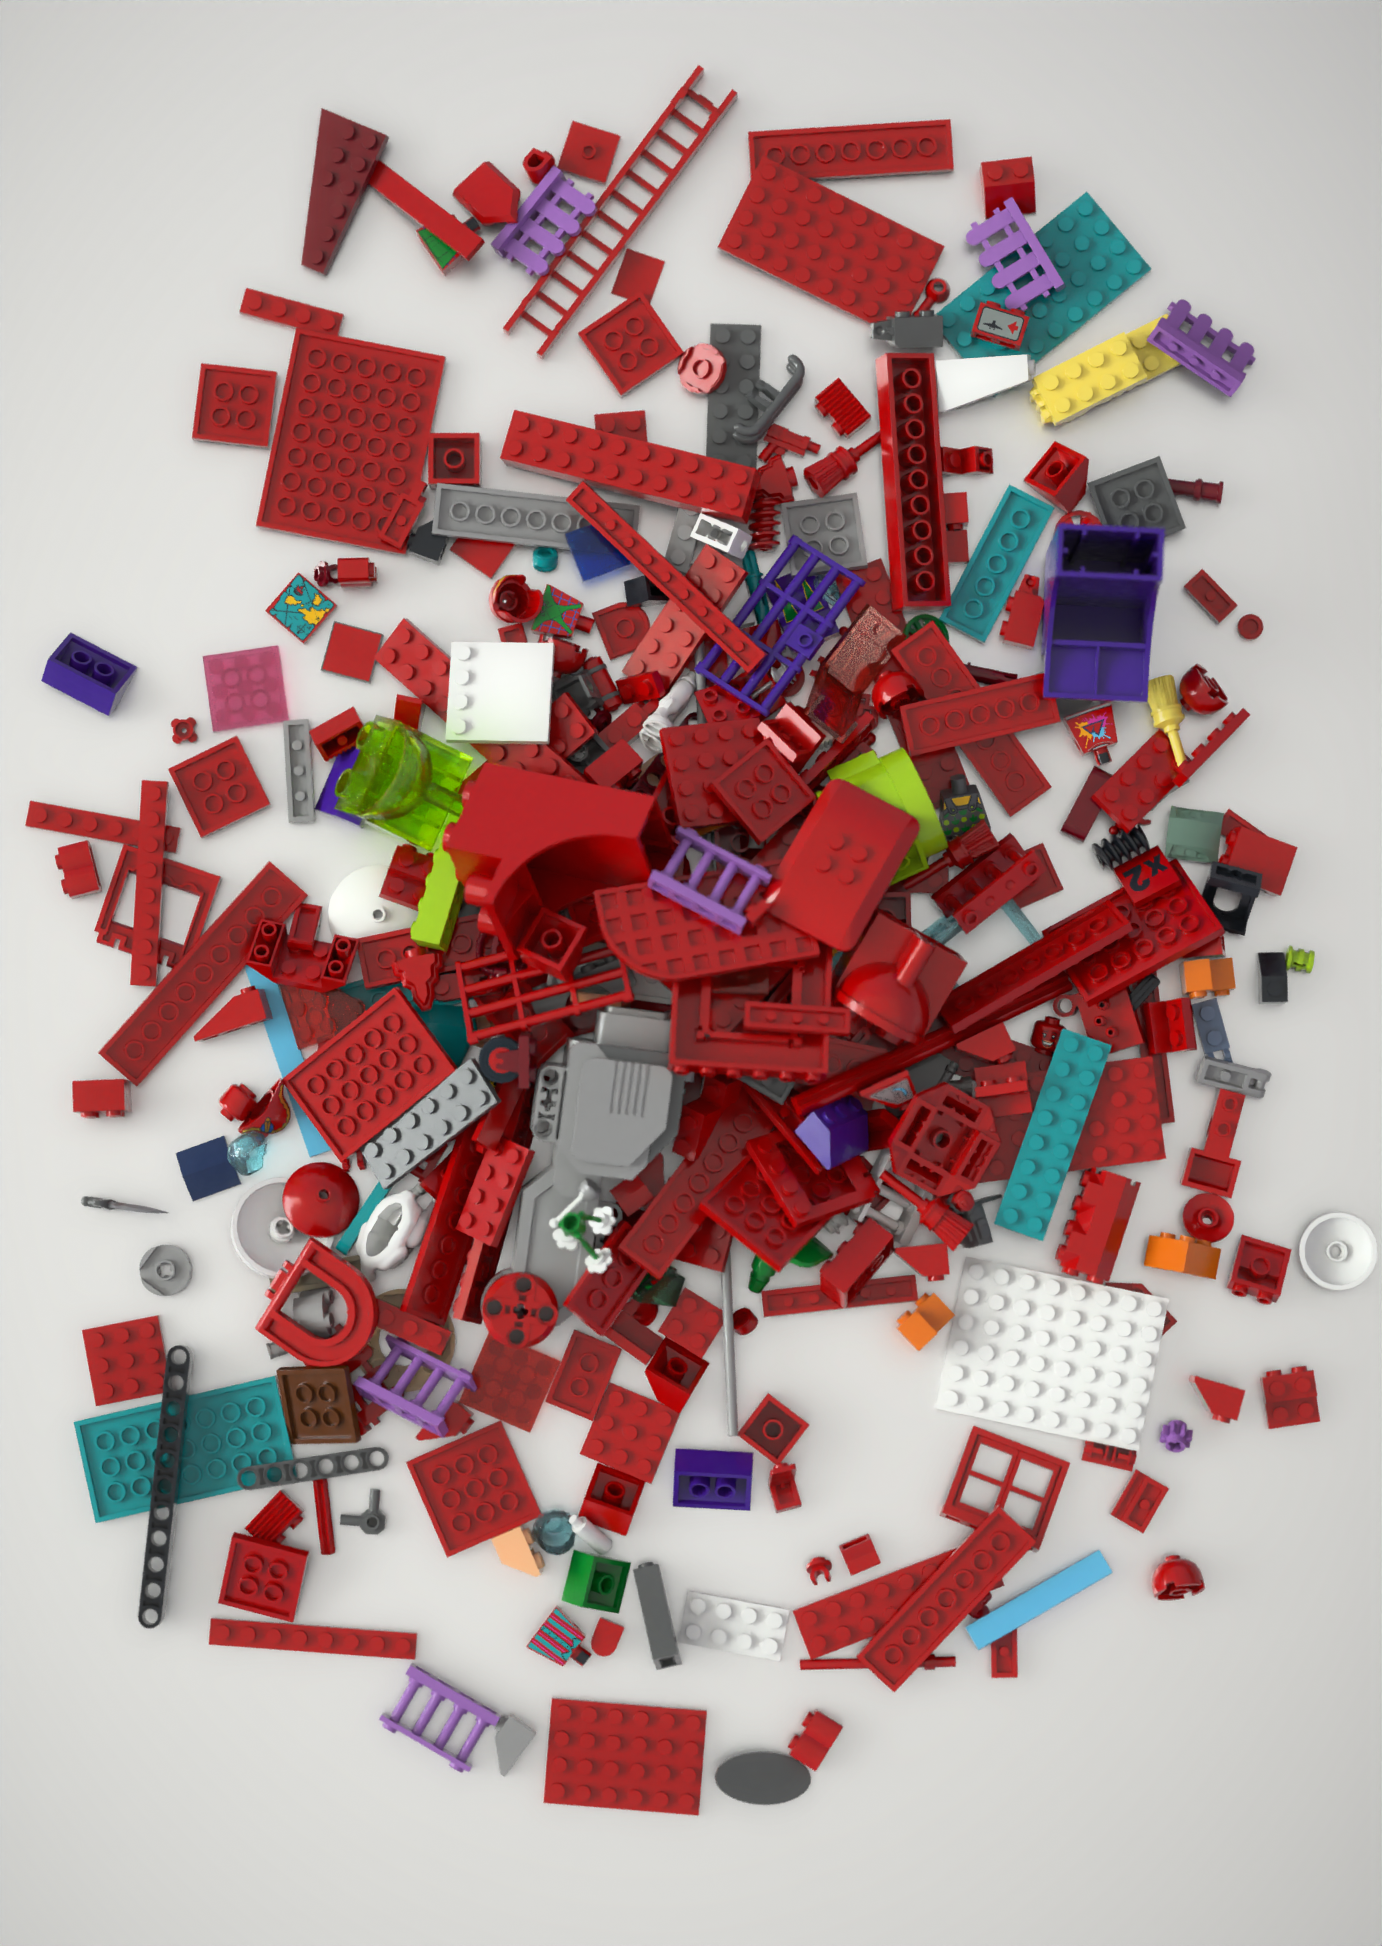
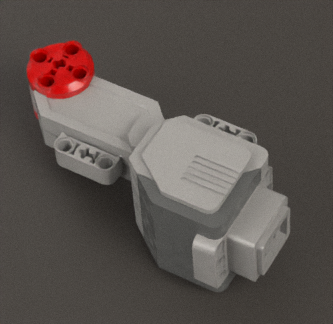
[480,1006,695,1349]

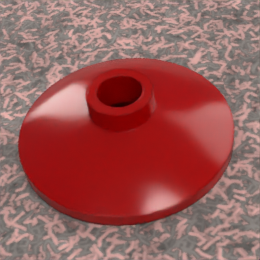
[1182,1193,1234,1243]

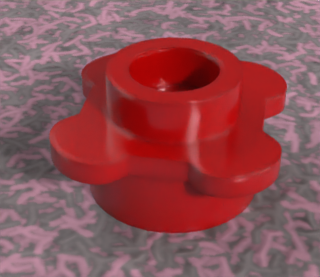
[171,717,197,744]

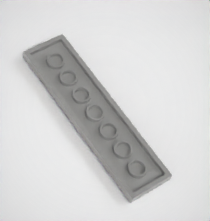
[432,483,640,556]

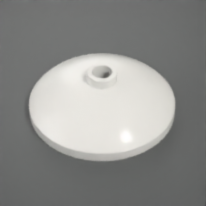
[1299,1212,1377,1290]

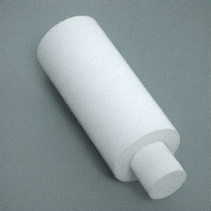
[569,1514,612,1555]

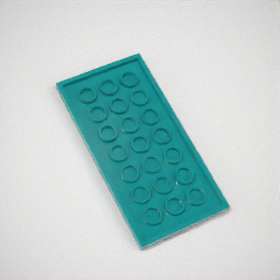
[936,192,1151,398]
[74,1376,298,1523]

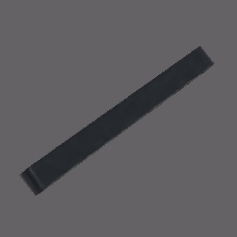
[138,1345,193,1629]

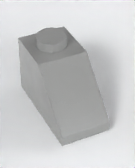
[494,1714,536,1777]

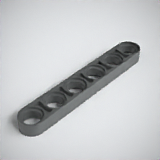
[237,1447,389,1490]

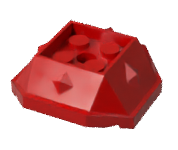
[888,1081,1001,1197]

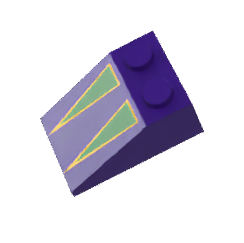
[766,573,840,655]

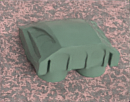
[1165,806,1224,864]

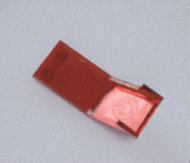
[804,604,907,745]

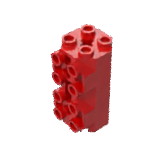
[1055,1167,1141,1285]

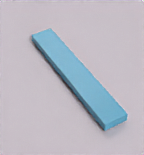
[965,1550,1113,1651]

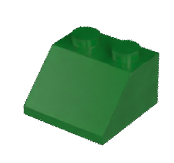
[562,1550,631,1613]

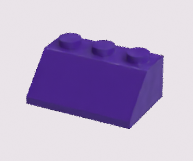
[41,632,138,716]
[315,743,392,829]
[795,1095,869,1170]
[673,1448,753,1511]

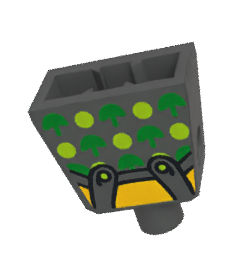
[939,774,991,838]

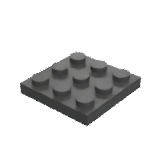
[1087,456,1186,536]

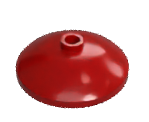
[282,1162,360,1238]

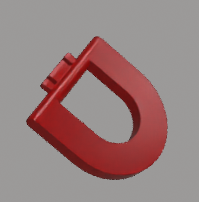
[255,1237,378,1367]

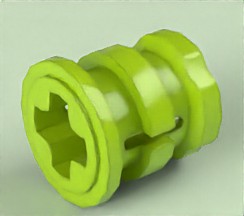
[1285,945,1315,973]

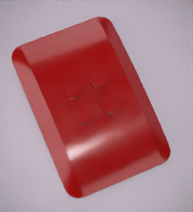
[762,779,920,952]

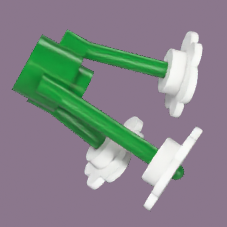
[553,1206,616,1274]

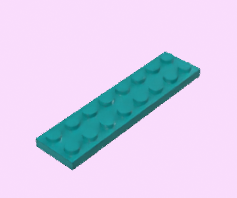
[994,1028,1112,1241]

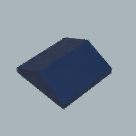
[176,1136,241,1201]

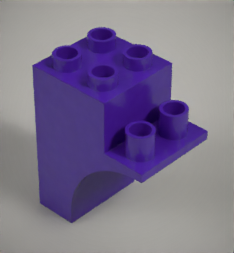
[1041,523,1165,703]

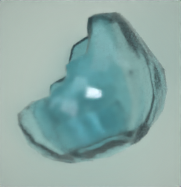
[227,1131,268,1176]
[532,1508,576,1555]

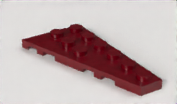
[301,108,389,276]

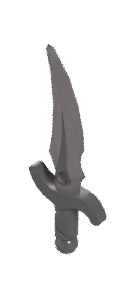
[81,1196,168,1213]

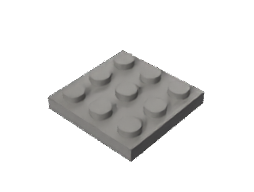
[781,493,868,579]

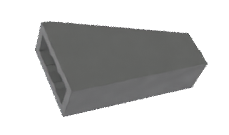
[633,1562,682,1670]

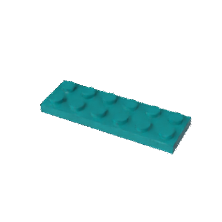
[939,484,1054,644]

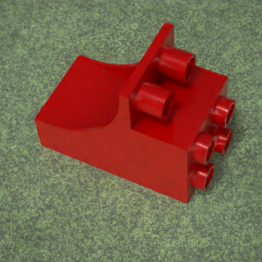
[442,762,676,961]

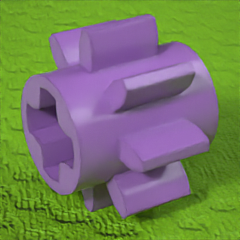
[1160,1420,1193,1452]

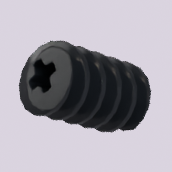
[1092,824,1150,870]

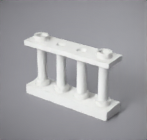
[848,1147,934,1247]

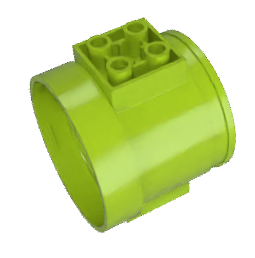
[815,747,948,886]

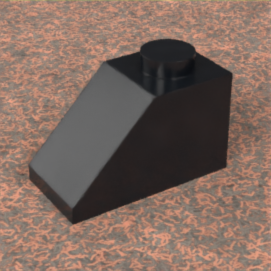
[407,521,450,565]
[624,575,669,607]
[1257,952,1288,1004]

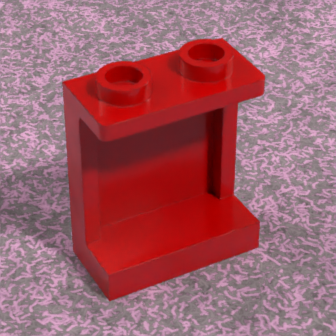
[1219,826,1298,896]

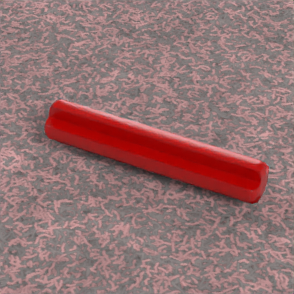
[313,1478,335,1555]

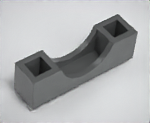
[531,955,637,1025]

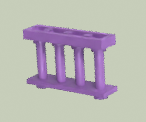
[648,826,772,935]
[354,1335,477,1438]
[379,1663,501,1773]

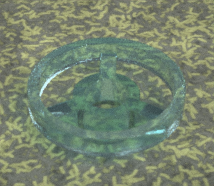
[813,575,841,606]

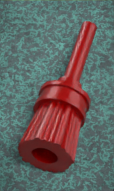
[803,431,881,498]
[902,819,1001,891]
[879,1170,975,1252]

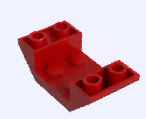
[246,919,360,993]

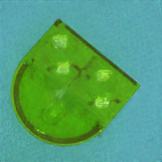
[334,715,473,851]

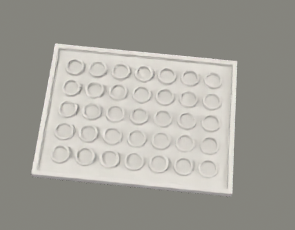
[935,1257,1169,1451]

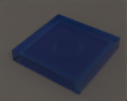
[564,524,631,583]

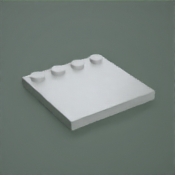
[445,642,555,745]

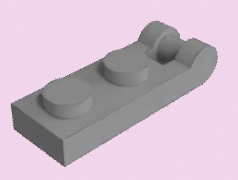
[1195,1055,1272,1098]

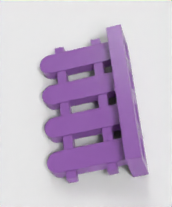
[491,165,597,276]
[966,197,1066,311]
[1147,299,1256,398]

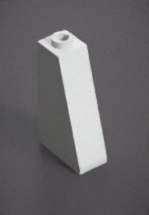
[936,354,1036,412]

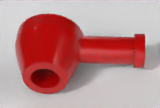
[912,278,950,315]

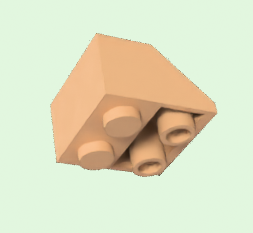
[491,1524,545,1577]

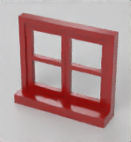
[939,1426,1070,1553]

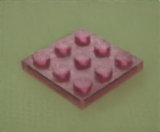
[203,645,289,733]

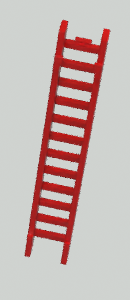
[503,65,738,360]

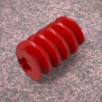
[748,498,781,553]

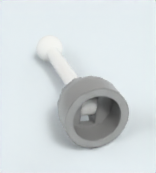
[549,1178,601,1228]

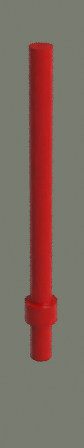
[800,1654,956,1670]

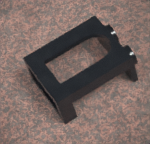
[1201,861,1263,936]

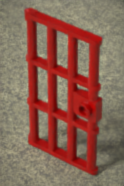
[455,946,635,1046]

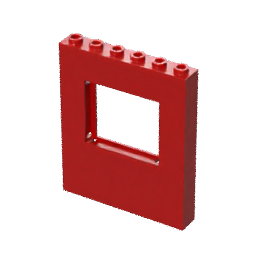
[668,940,833,1084]

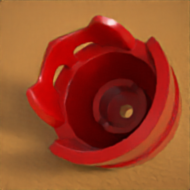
[489,574,543,623]

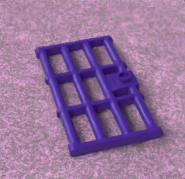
[694,535,866,717]

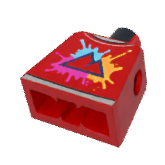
[1063,702,1118,766]

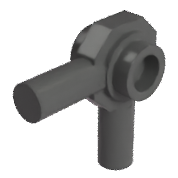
[340,1489,386,1535]

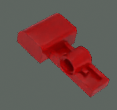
[1180,1089,1246,1198]

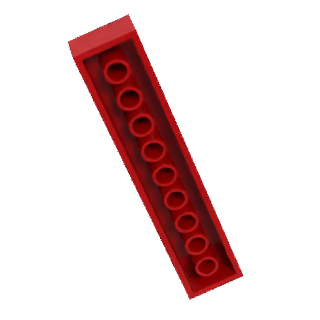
[875,353,951,611]
[500,410,761,525]

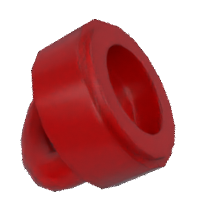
[733,1308,758,1335]

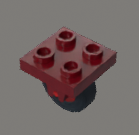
[478,1032,537,1089]

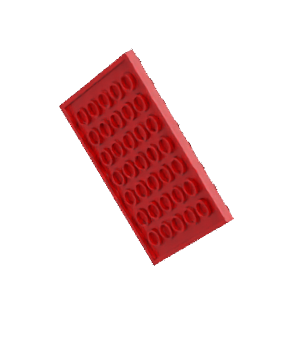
[256,328,446,556]

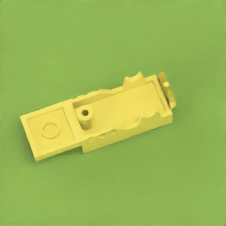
[1029,314,1181,426]

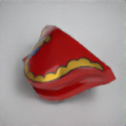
[238,1078,291,1139]

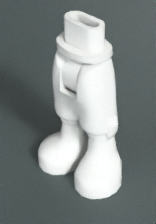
[639,671,696,753]

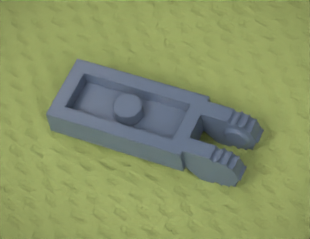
[1192,998,1233,1063]

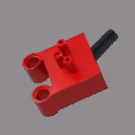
[1053,973,1160,1054]

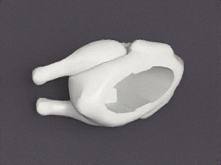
[355,1183,436,1282]

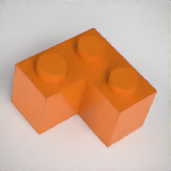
[1179,958,1236,999]
[1144,1232,1221,1279]
[896,1293,955,1351]

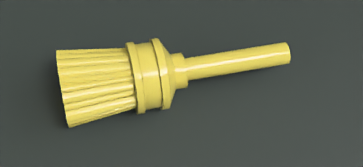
[1147,675,1186,766]

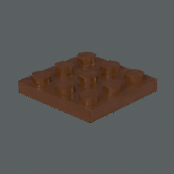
[276,1365,361,1444]

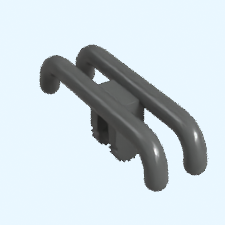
[733,354,805,444]

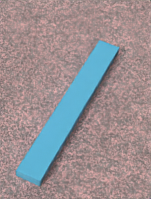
[244,965,331,1157]

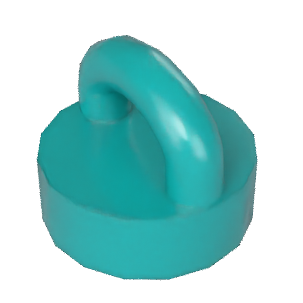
[532,547,558,572]

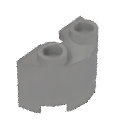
[293,1287,334,1338]

